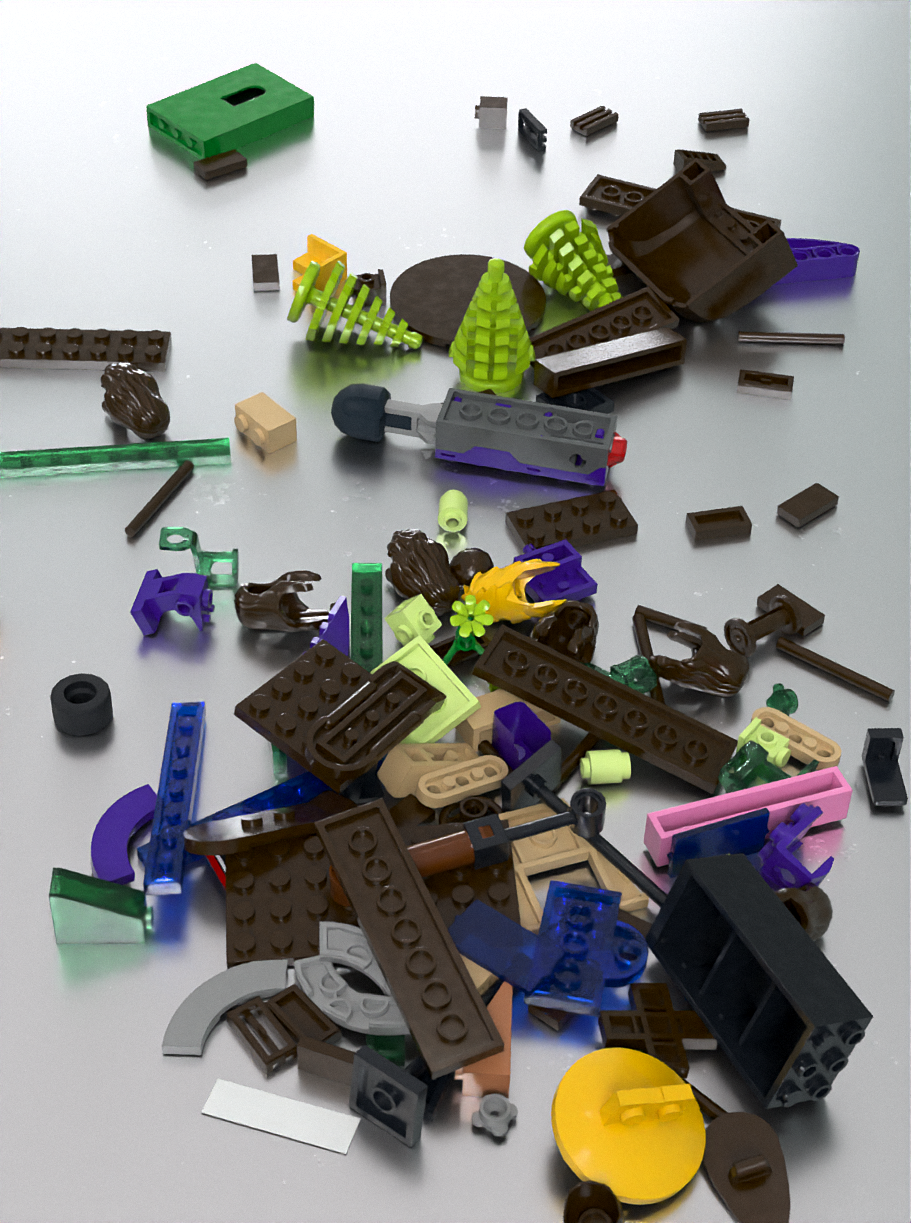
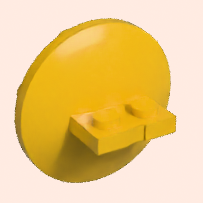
[551,1048,706,1205]

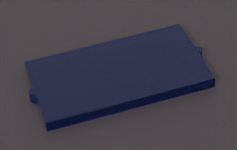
[667,808,770,879]
[448,899,566,996]

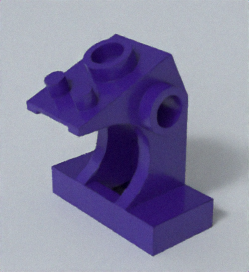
[130,569,215,635]

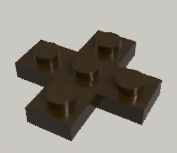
[598,983,718,1079]

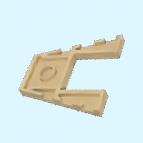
[498,798,649,941]

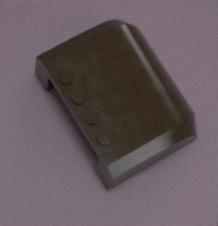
[606,158,798,323]

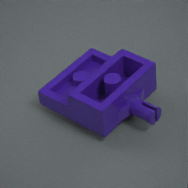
[513,539,598,603]

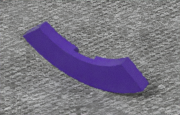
[91,784,165,893]

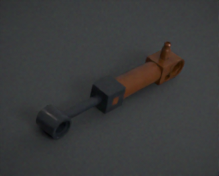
[329,788,606,906]

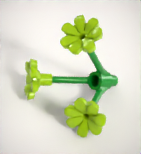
[442,595,501,692]

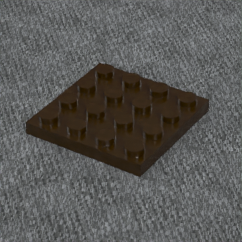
[234,639,424,794]

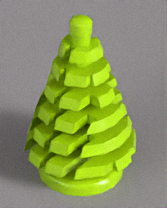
[524,210,622,311]
[448,258,536,394]
[287,260,423,350]

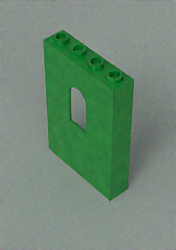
[146,62,315,160]

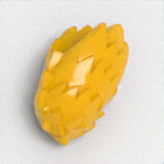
[461,559,567,624]

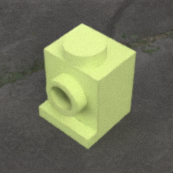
[735,717,791,777]

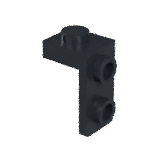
[861,728,908,806]

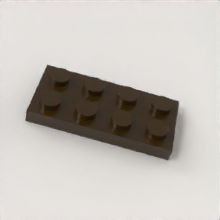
[505,489,638,551]

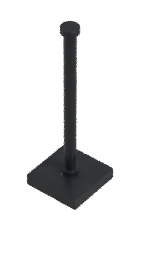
[501,739,667,908]
[349,955,534,1148]

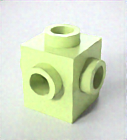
[384,594,442,646]

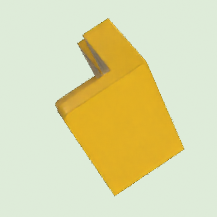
[292,234,347,292]

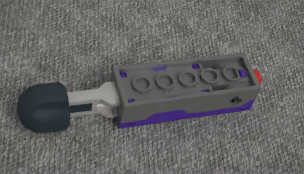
[331,383,627,486]

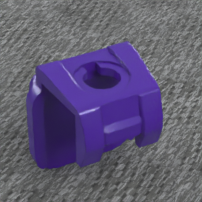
[757,803,834,891]

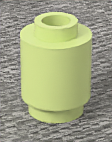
[438,490,468,532]
[580,749,631,785]

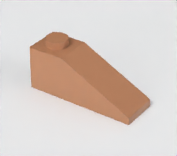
[455,980,513,1098]

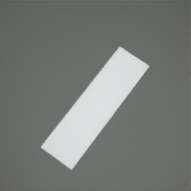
[201,1078,361,1154]

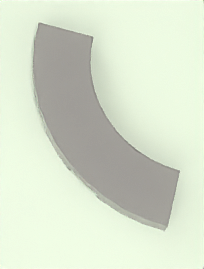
[320,922,392,996]
[293,955,410,1036]
[162,959,288,1055]

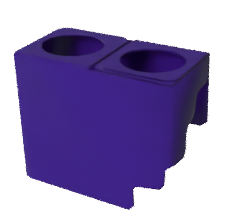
[491,701,551,770]

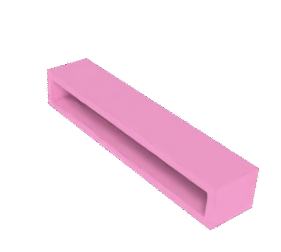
[644,766,853,867]

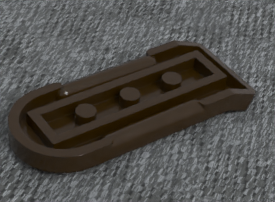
[304,661,446,780]
[183,790,357,855]

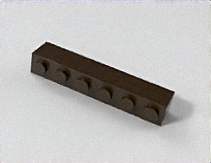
[533,327,687,398]

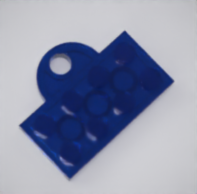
[524,880,648,1017]

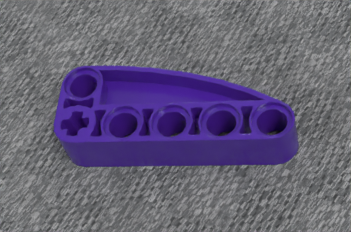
[774,238,860,285]

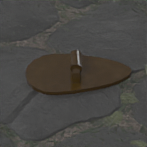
[702,1111,791,1223]

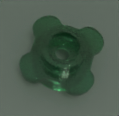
[766,683,798,716]

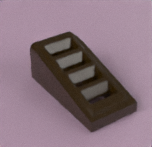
[673,149,727,172]

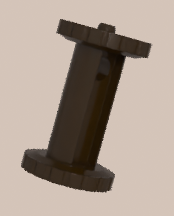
[724,594,802,658]

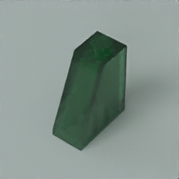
[49,868,154,944]

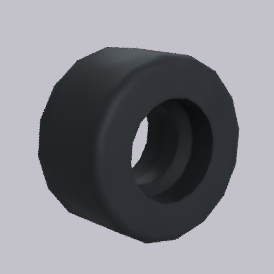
[50,673,113,736]

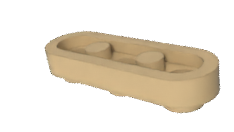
[751,707,841,770]
[416,755,508,808]

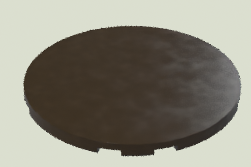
[390,254,546,347]

